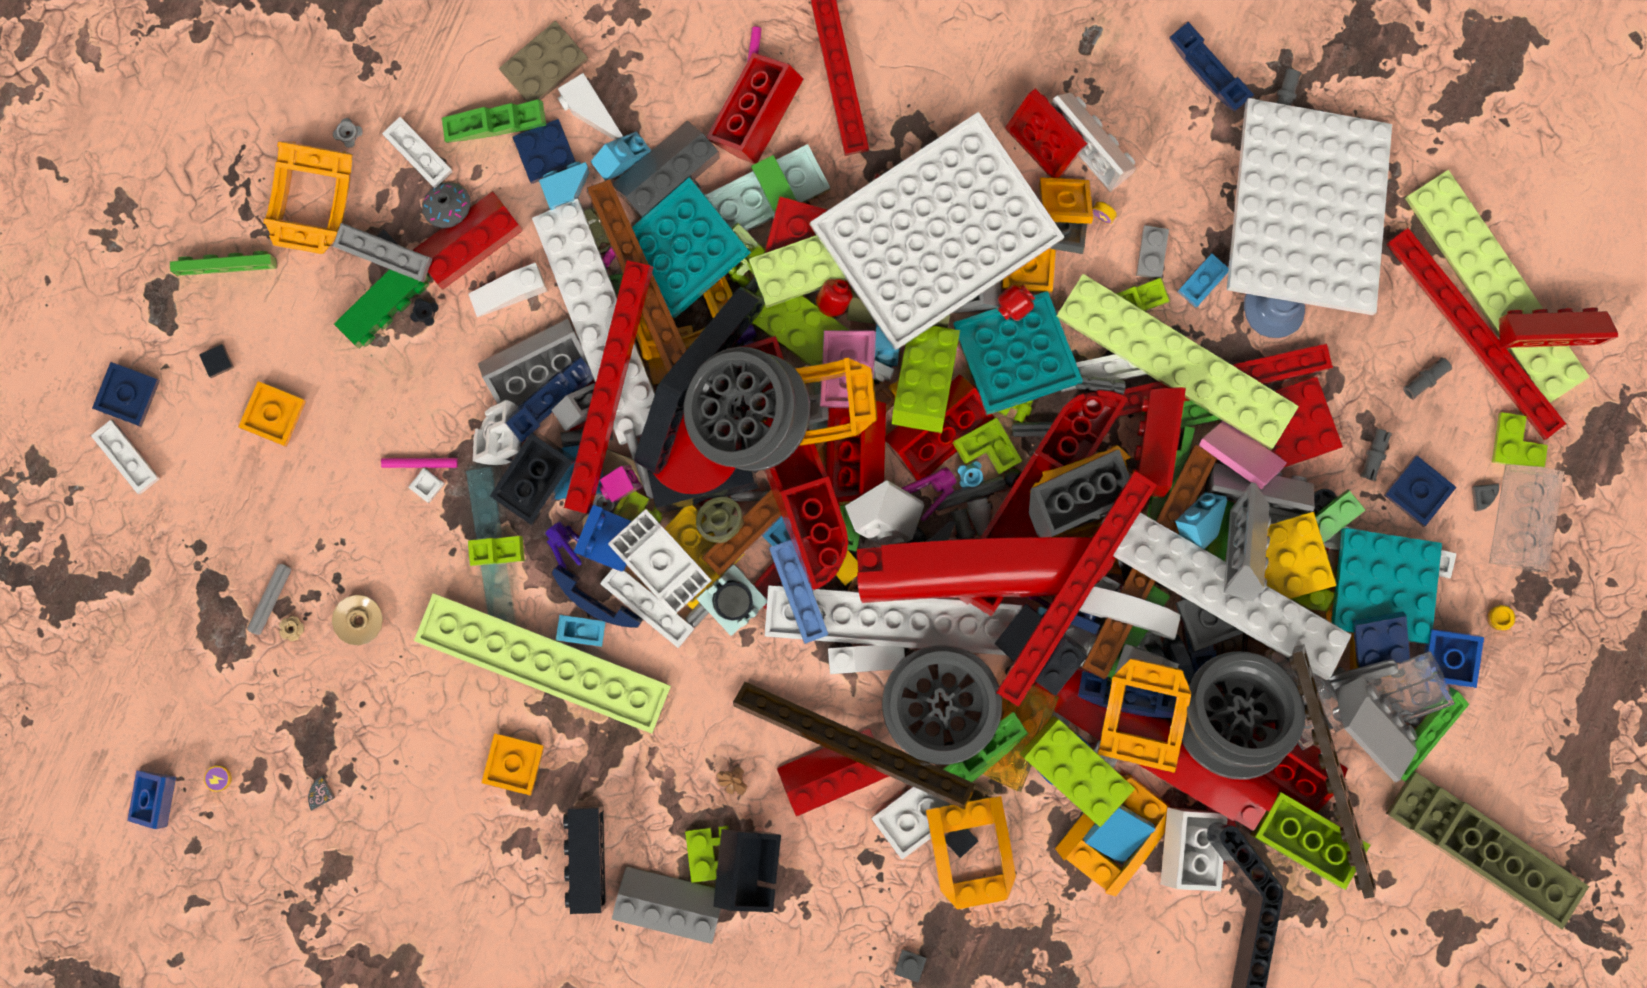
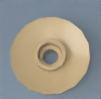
[332,595,383,646]

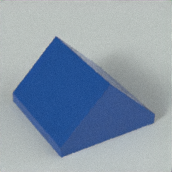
[127,770,176,829]

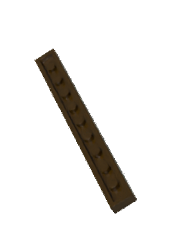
[1289,644,1376,899]
[733,682,976,810]

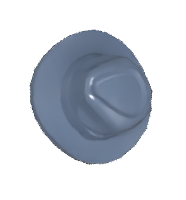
[1244,294,1305,338]

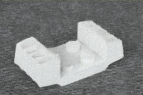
[608,509,712,615]

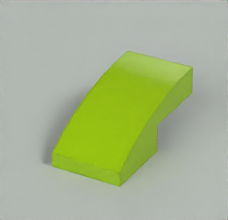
[1117,278,1171,311]
[468,536,525,566]

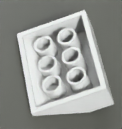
[1051,93,1136,192]

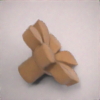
[716,767,747,795]

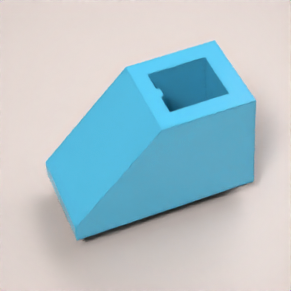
[590,132,651,181]
[539,162,590,210]
[875,325,900,368]
[1176,492,1227,549]

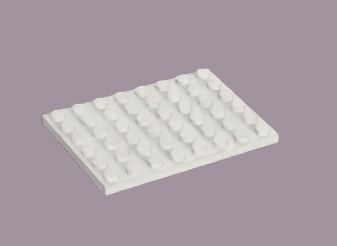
[1227,98,1392,315]
[809,112,1064,351]

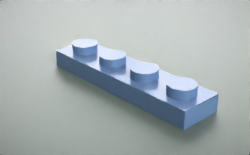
[769,540,829,644]

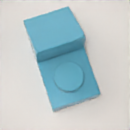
[556,615,606,647]

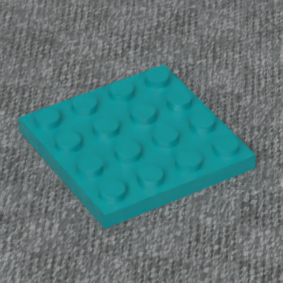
[632,177,751,318]
[953,291,1083,415]
[1331,528,1442,644]

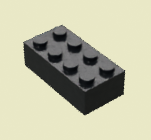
[563,805,606,914]

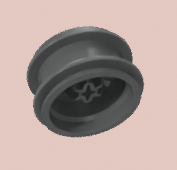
[684,347,810,471]
[882,645,1002,765]
[1182,652,1305,780]

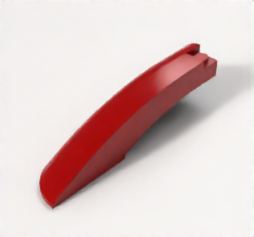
[741,336,848,591]
[959,390,1128,616]
[857,537,1116,603]
[1028,668,1279,831]

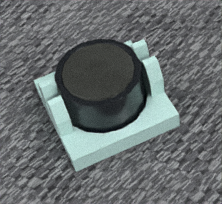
[696,564,767,636]

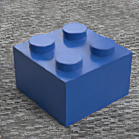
[1421,628,1484,688]

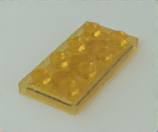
[983,685,1059,791]

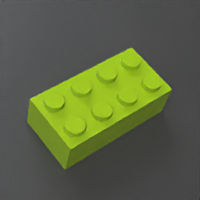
[752,289,850,366]
[892,326,960,433]
[1019,716,1135,827]
[1250,792,1371,890]

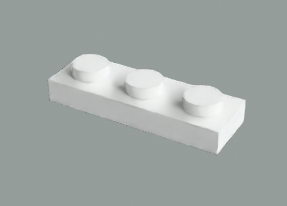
[382,117,453,188]
[91,420,160,495]

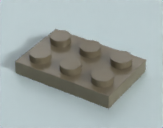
[499,21,588,102]

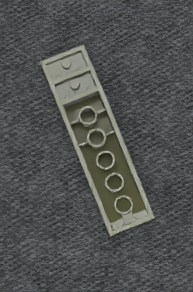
[1386,772,1590,930]

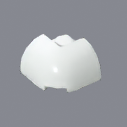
[473,400,522,465]

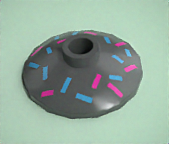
[422,182,471,228]

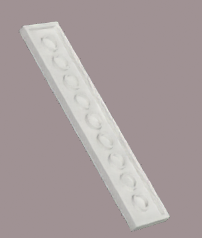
[532,198,655,445]
[1113,513,1351,680]
[764,586,1022,655]

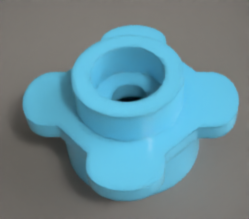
[957,461,984,488]

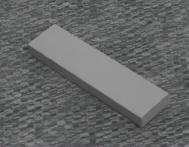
[333,223,433,282]

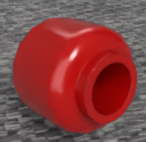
[816,279,853,317]
[998,284,1035,321]

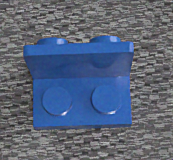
[574,505,632,572]

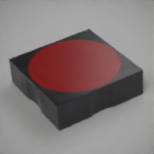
[639,388,759,514]

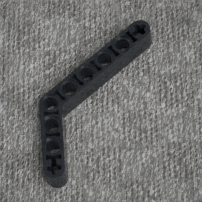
[634,287,764,475]
[1207,822,1284,988]

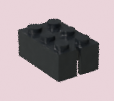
[713,829,781,912]

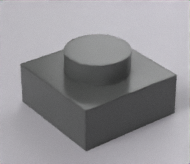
[894,949,927,983]

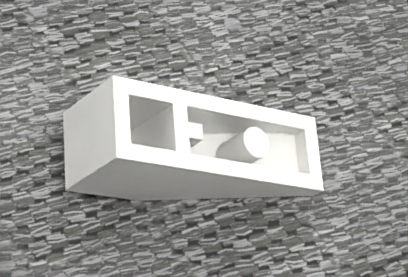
[557,73,623,140]
[469,263,547,318]
[828,645,905,674]

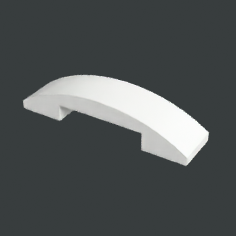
[1079,587,1181,640]

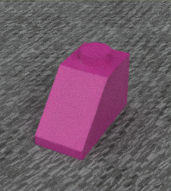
[600,465,642,502]

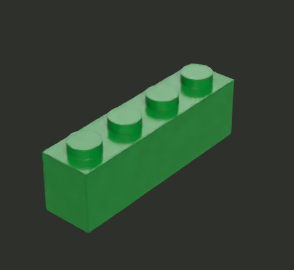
[334,269,431,349]

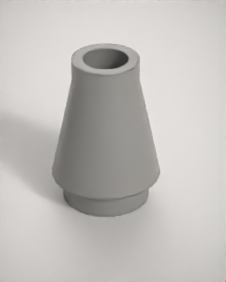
[966,497,991,536]

